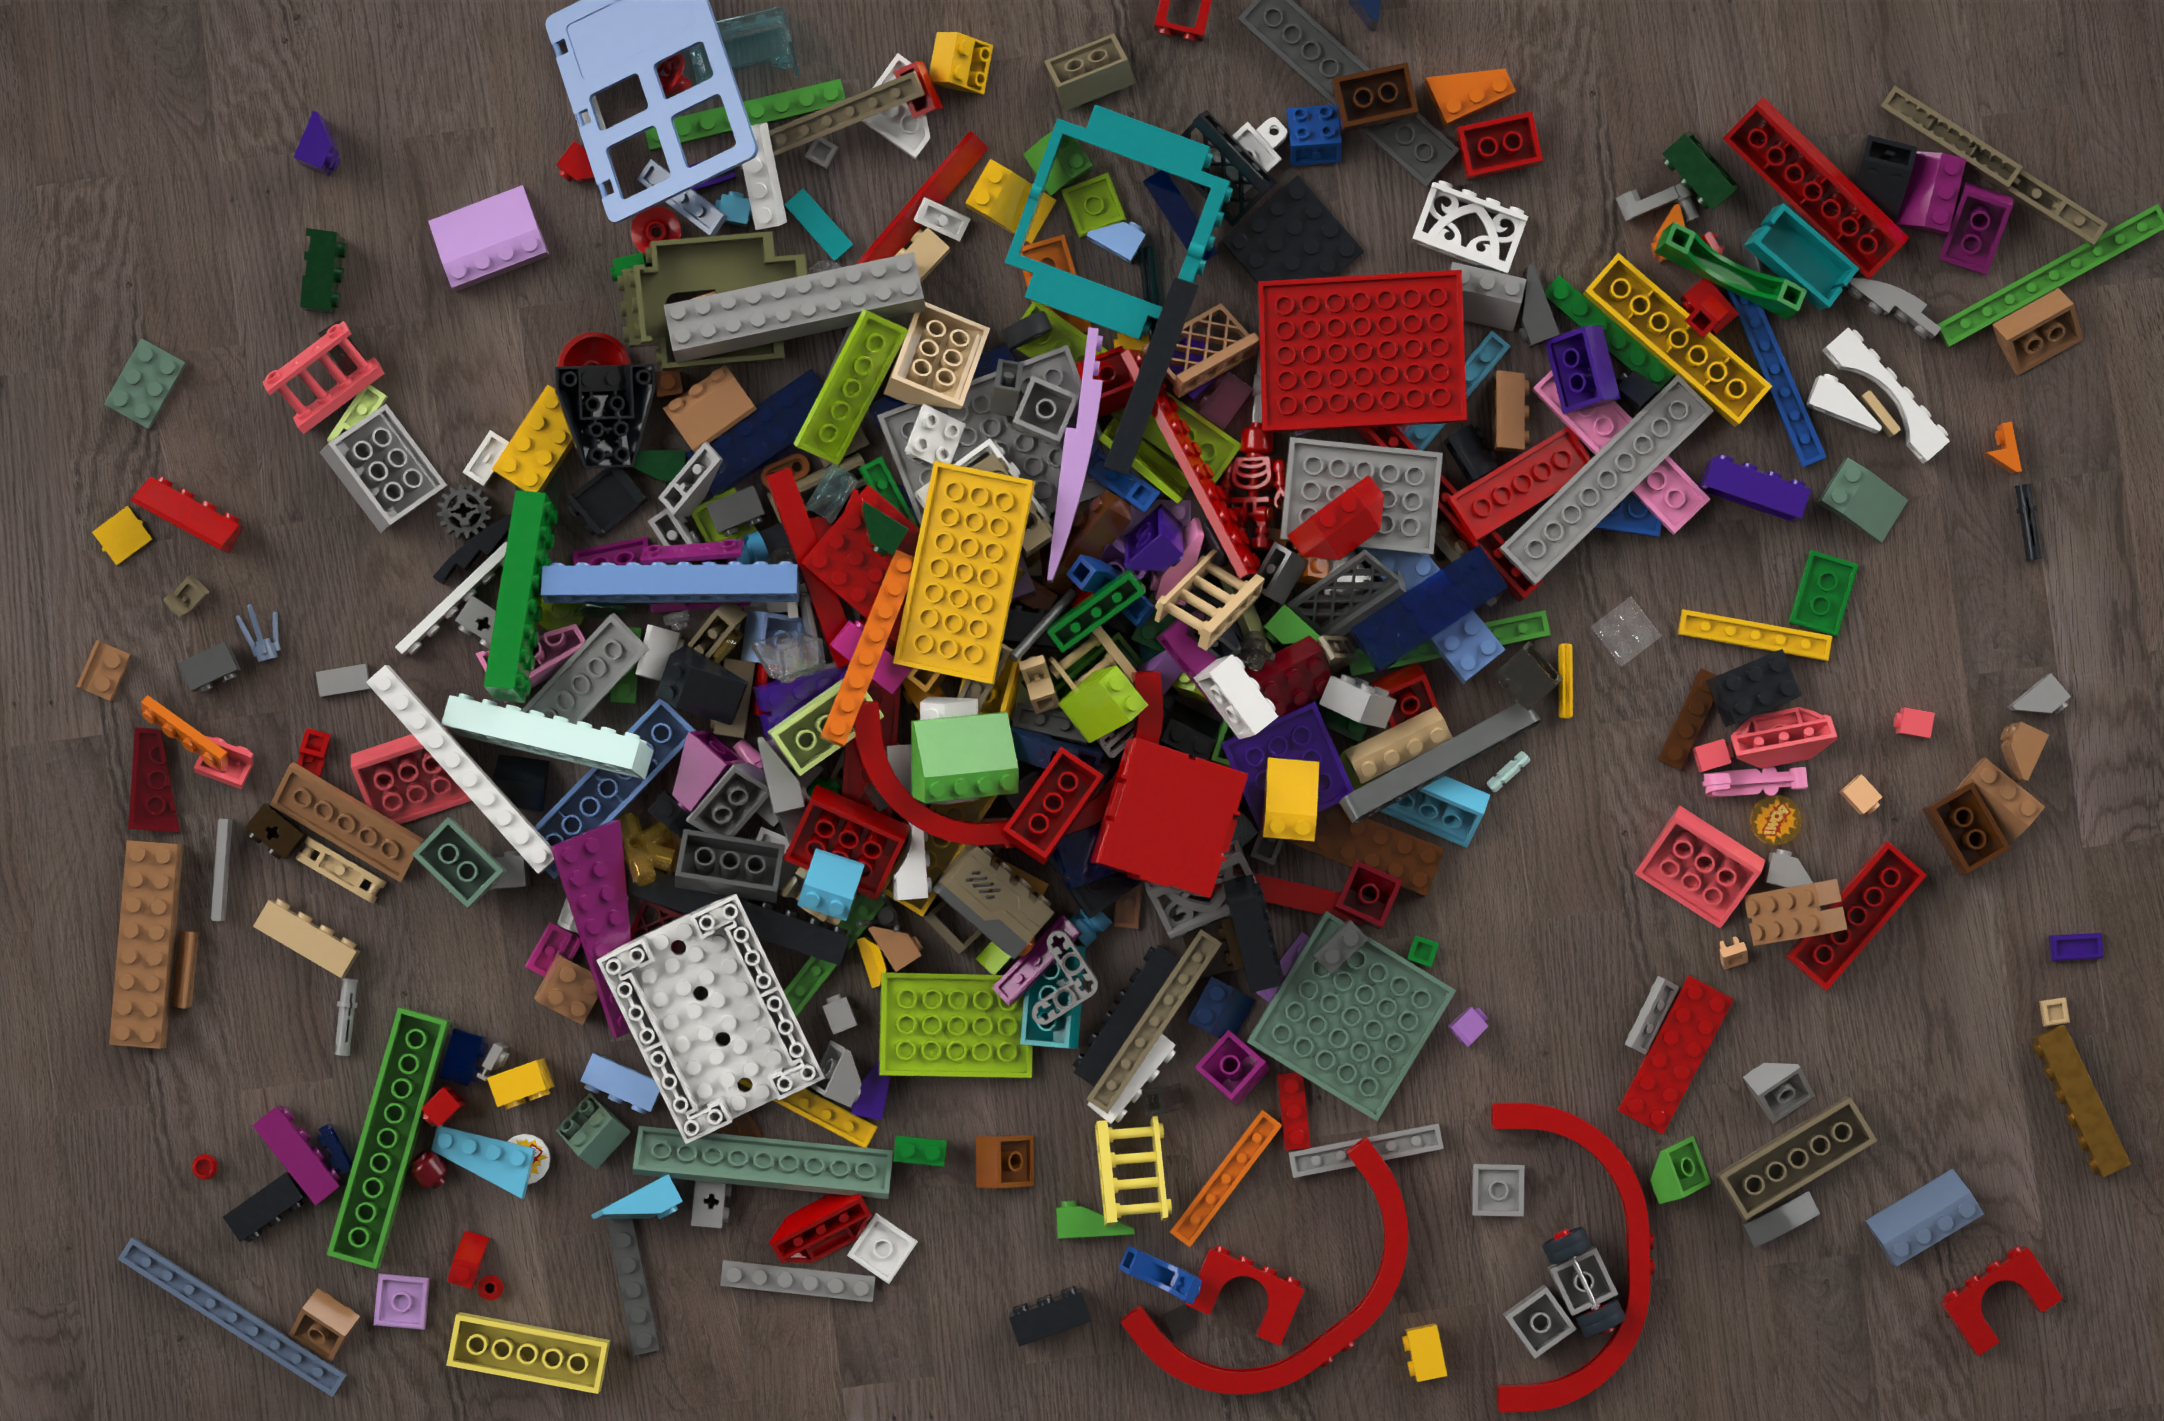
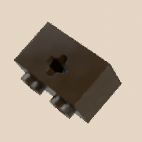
[245,803,308,860]

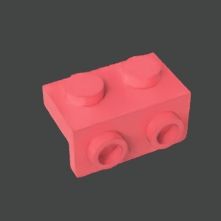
[194,736,254,790]

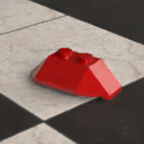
[1287,475,1384,561]
[769,1194,872,1263]

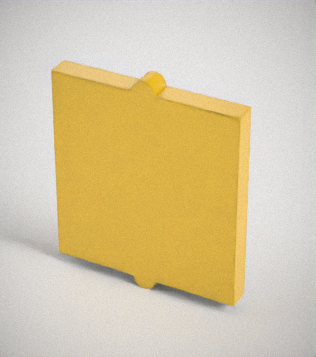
[92,506,153,566]

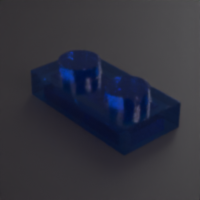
[318,1123,353,1174]

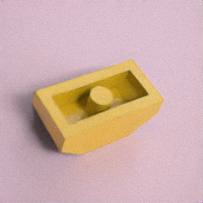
[857,936,889,988]

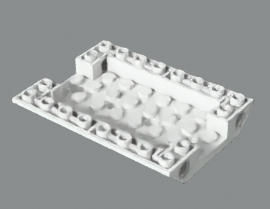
[596,894,825,1144]

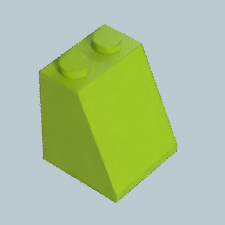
[1057,665,1148,743]

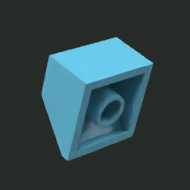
[797,848,865,921]

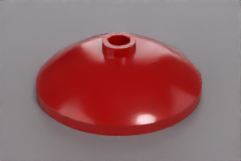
[557,332,631,367]

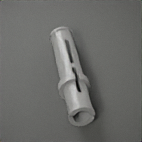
[334,978,358,1056]

